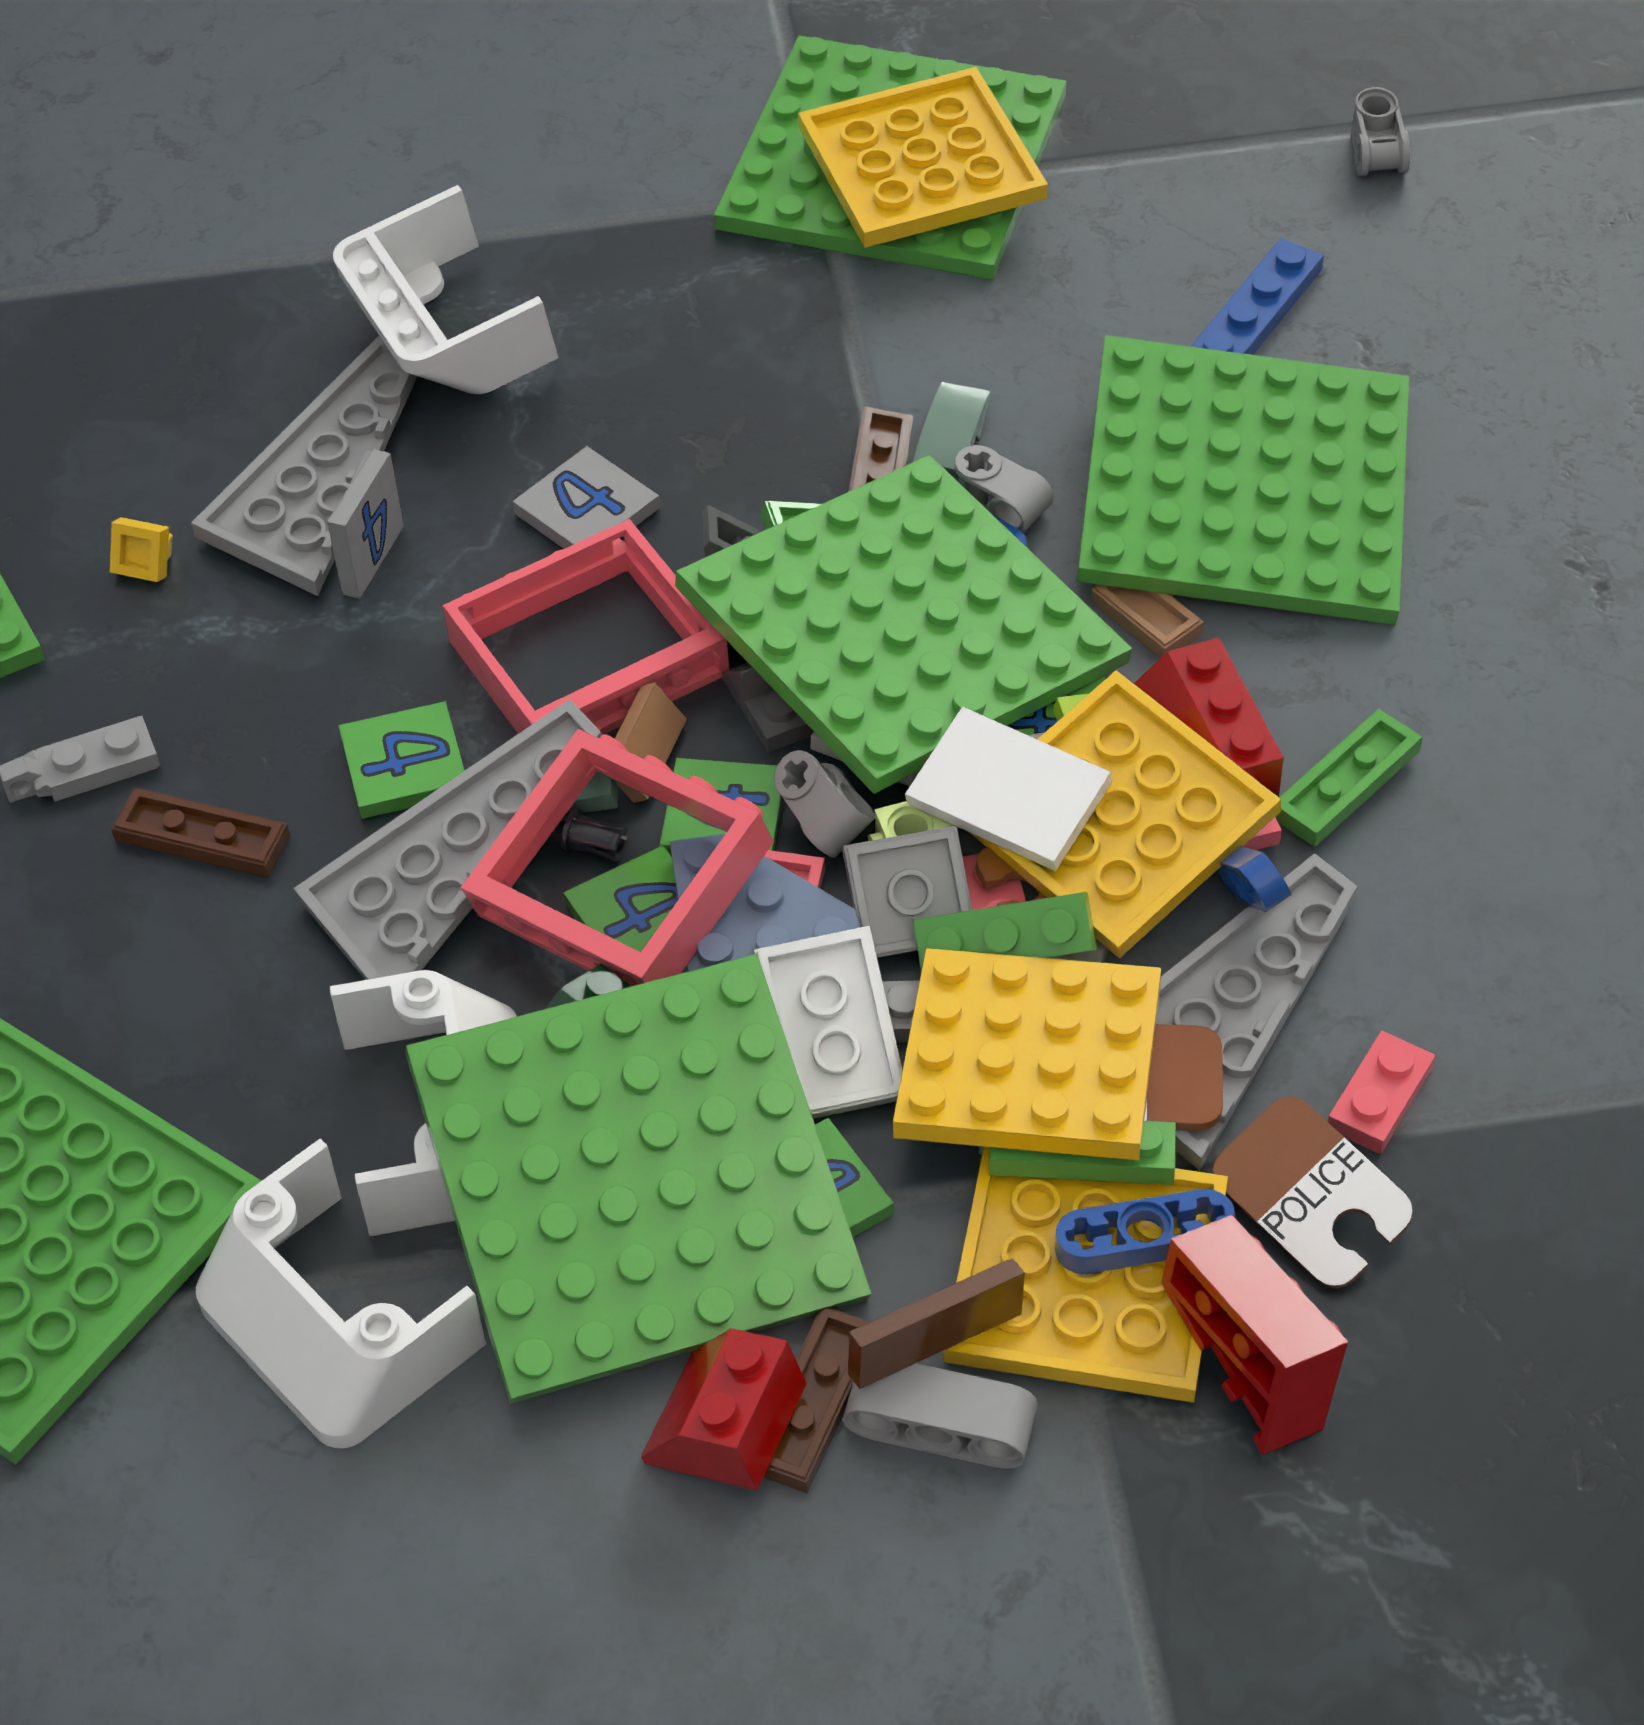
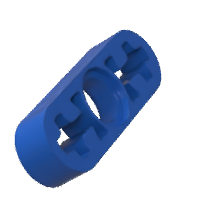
[1216,846,1291,912]
[1055,1189,1235,1274]

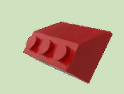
[1133,638,1284,797]

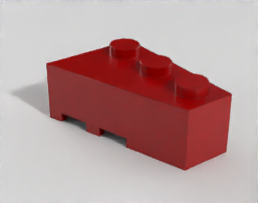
[1161,1215,1348,1455]

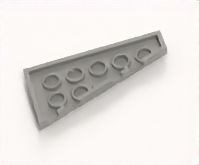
[191,336,418,596]
[293,699,602,980]
[1156,853,1357,1171]

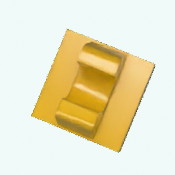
[109,517,172,582]

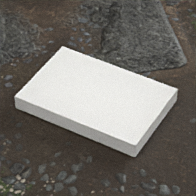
[905,707,1112,872]
[754,926,903,1119]

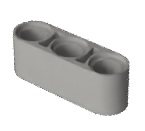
[842,1363,1038,1469]

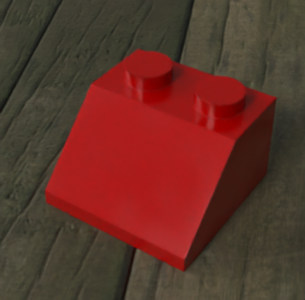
[641,1328,807,1491]

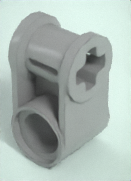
[1351,87,1410,177]
[955,445,1054,533]
[774,750,875,858]

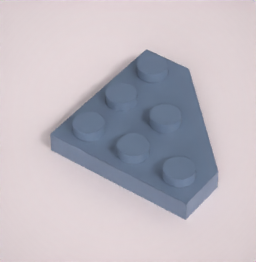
[670,834,859,971]

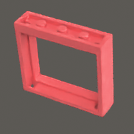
[443,519,729,735]
[460,729,774,986]

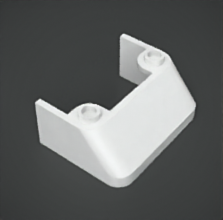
[333,185,558,394]
[330,970,517,1236]
[196,1139,486,1448]

